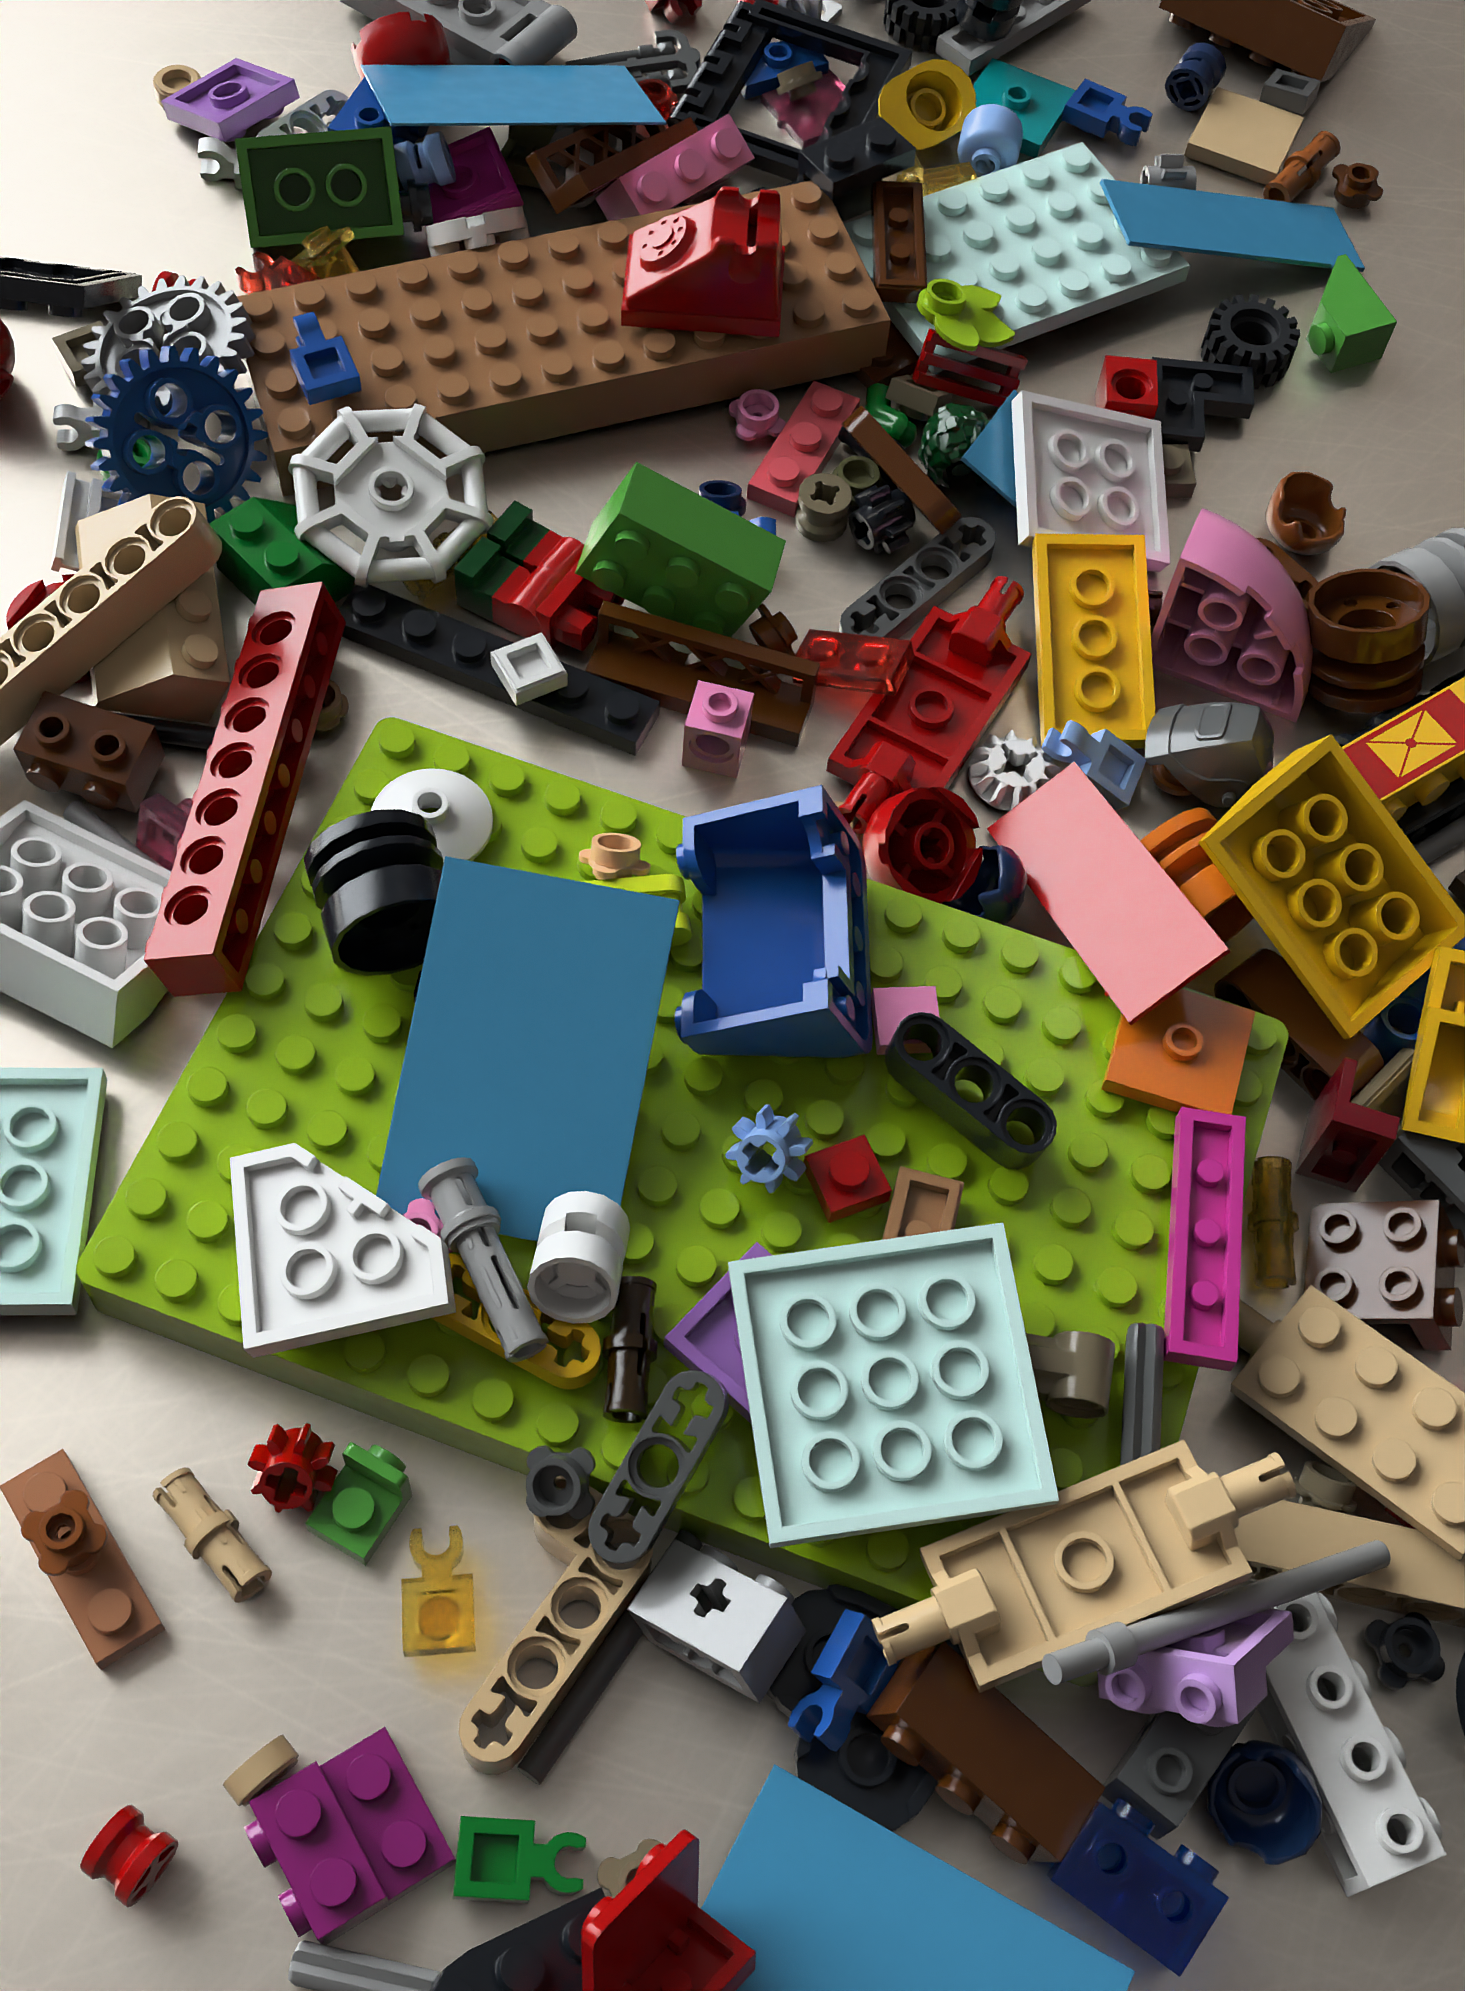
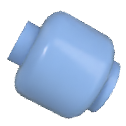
[957,104,1023,177]

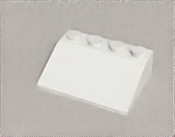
[0,800,171,1048]

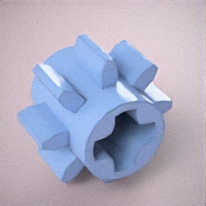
[725,1104,813,1193]

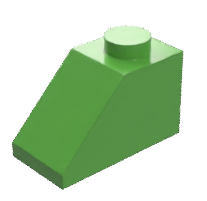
[1306,254,1397,373]

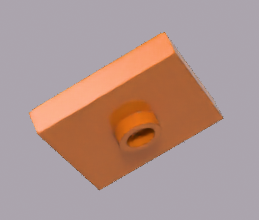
[1101,989,1255,1115]

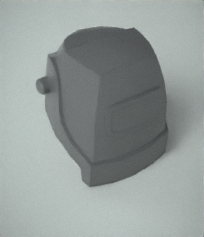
[1145,702,1274,808]

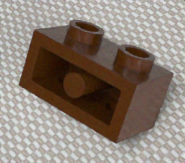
[13,691,165,813]

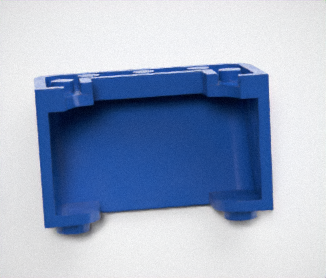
[675,785,873,1058]

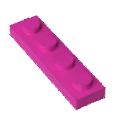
[1164,1107,1246,1371]

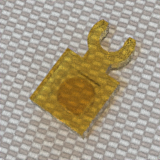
[401,1525,476,1657]

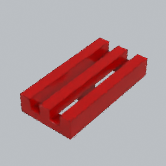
[912,328,1028,407]

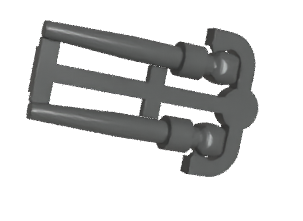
[565,30,700,95]

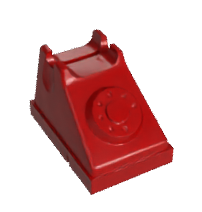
[621,186,785,337]

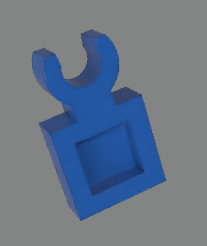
[1061,79,1153,146]

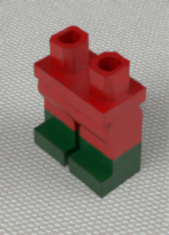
[454,500,625,651]

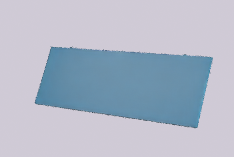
[1100,179,1365,272]

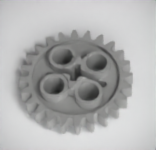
[81,275,255,426]

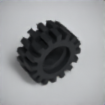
[883,0,959,52]
[1201,294,1300,390]

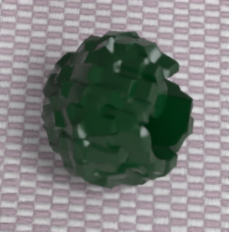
[918,403,990,488]

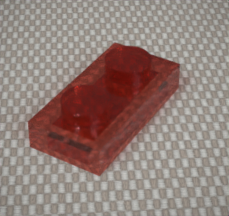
[792,629,915,696]

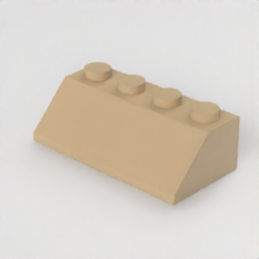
[75,494,230,724]

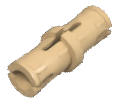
[152,1467,272,1603]

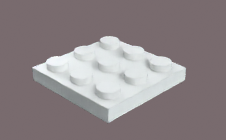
[1011,390,1170,573]

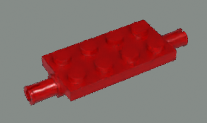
[826,576,1032,835]

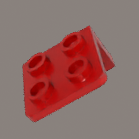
[581,1829,756,1991]

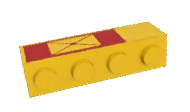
[1341,677,1465,822]

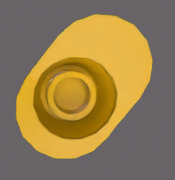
[878,59,976,150]

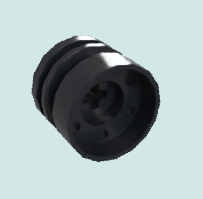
[304,809,444,976]

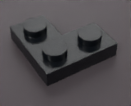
[1152,357,1255,452]

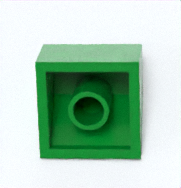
[209,496,356,606]

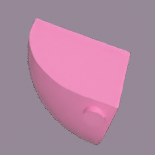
[1151,508,1313,723]

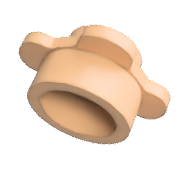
[579,833,651,880]

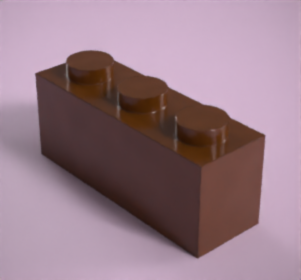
[866,1641,1106,1865]

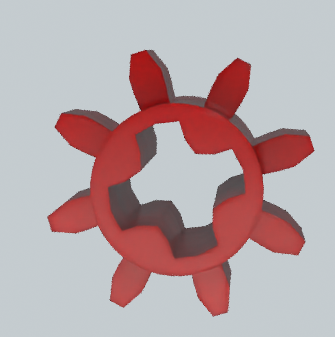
[247,1423,338,1513]

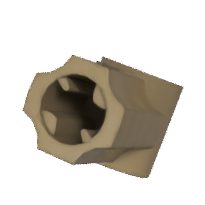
[1026,1331,1116,1419]

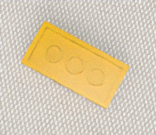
[1032,533,1155,748]

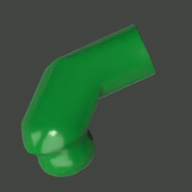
[865,383,917,448]

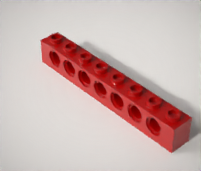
[143,582,346,997]

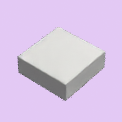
[490,632,568,706]

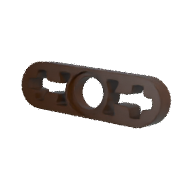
[842,405,963,535]

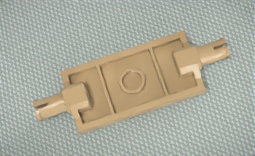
[1230,1285,1465,1561]
[871,1439,1296,1693]

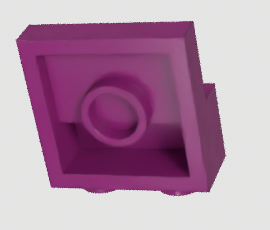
[244,1727,456,1945]

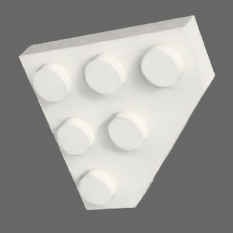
[230,1143,456,1358]

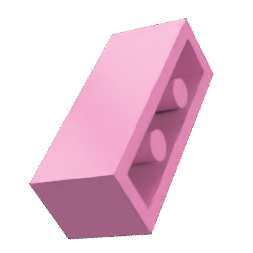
[595,114,755,221]

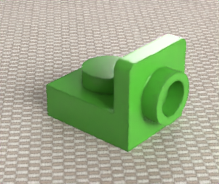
[305,1442,412,1566]

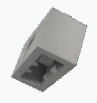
[627,1539,807,1704]

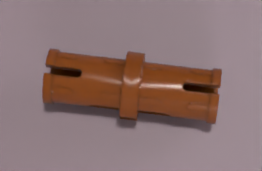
[1263,131,1341,202]

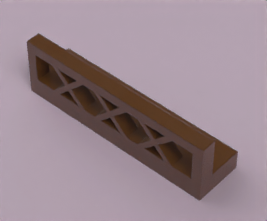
[525,97,698,214]
[585,601,820,747]

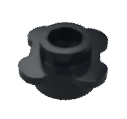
[1365,1612,1445,1690]

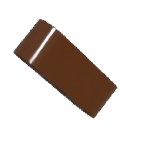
[1214,948,1384,1101]

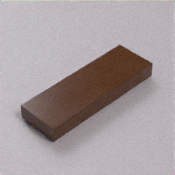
[871,181,927,303]

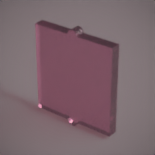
[761,69,846,149]

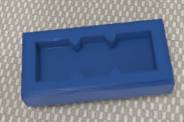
[741,41,829,99]

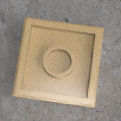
[1184,87,1304,185]

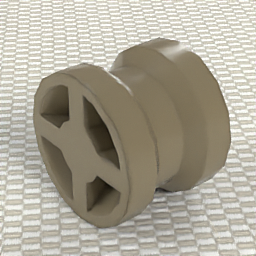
[795,473,852,542]

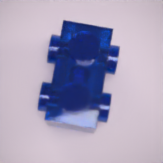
[1047,1797,1229,1977]

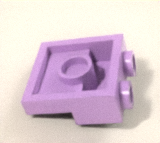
[1098,1598,1294,1727]

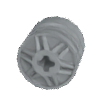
[1368,528,1465,666]

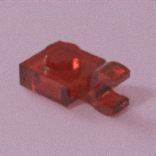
[235,251,322,294]

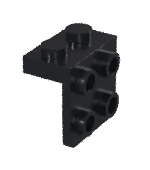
[798,117,916,222]

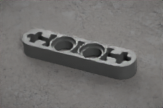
[837,517,996,660]

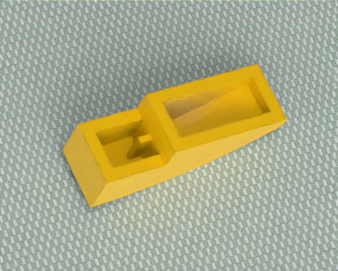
[1401,946,1465,1144]

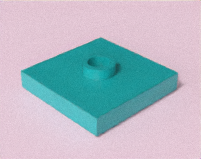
[973,58,1076,158]

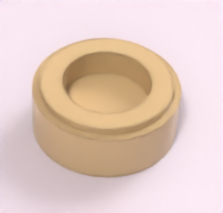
[153,65,201,107]
[223,1734,299,1807]

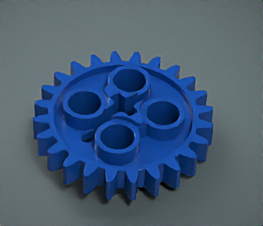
[85,345,268,523]

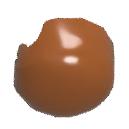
[1265,472,1346,556]

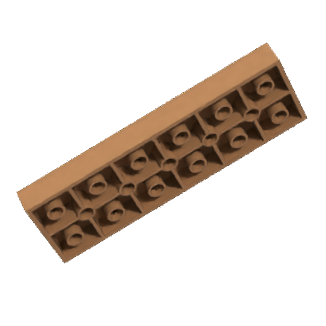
[237,181,891,497]

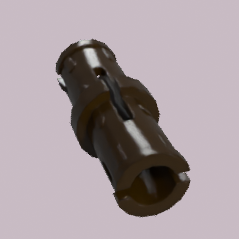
[602,1276,658,1423]

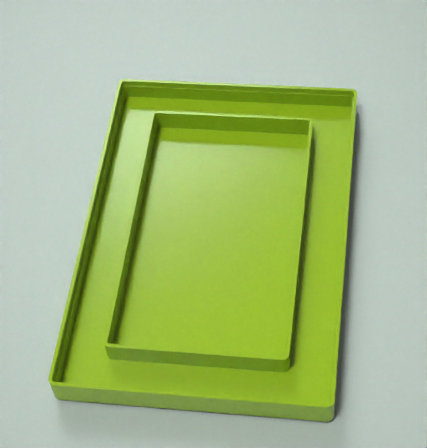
[76,717,1289,1687]

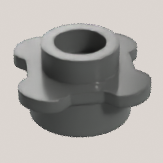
[526,1445,596,1519]

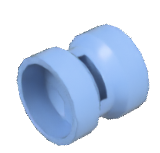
[393,131,456,190]

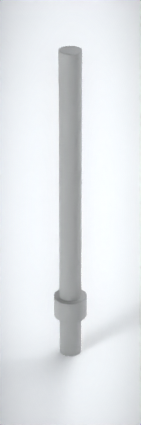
[1042,1540,1391,1685]

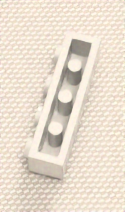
[1256,1592,1447,1897]

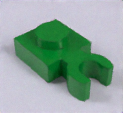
[452,1816,586,1903]

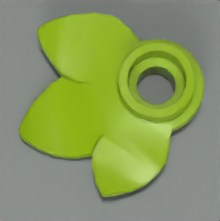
[917,279,1015,351]

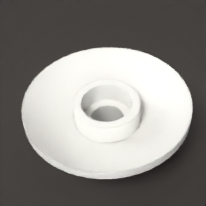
[371,769,493,862]

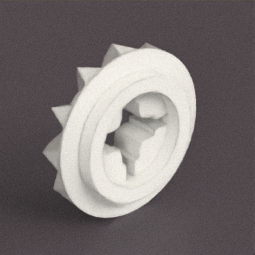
[968,730,1060,812]

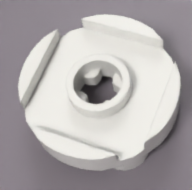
[426,207,530,257]

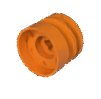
[1140,807,1254,944]

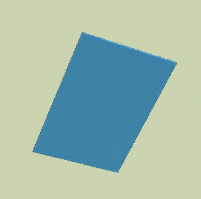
[376,856,680,1242]
[701,1764,1136,1991]

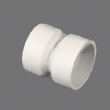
[527,1191,630,1324]

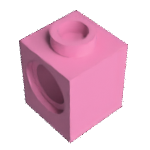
[682,680,754,778]

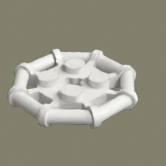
[288,403,494,588]

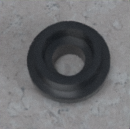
[399,178,434,232]

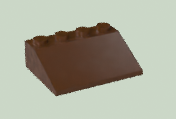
[1159,0,1376,82]

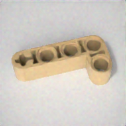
[459,1476,653,1775]

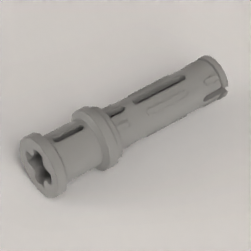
[418,1157,549,1362]

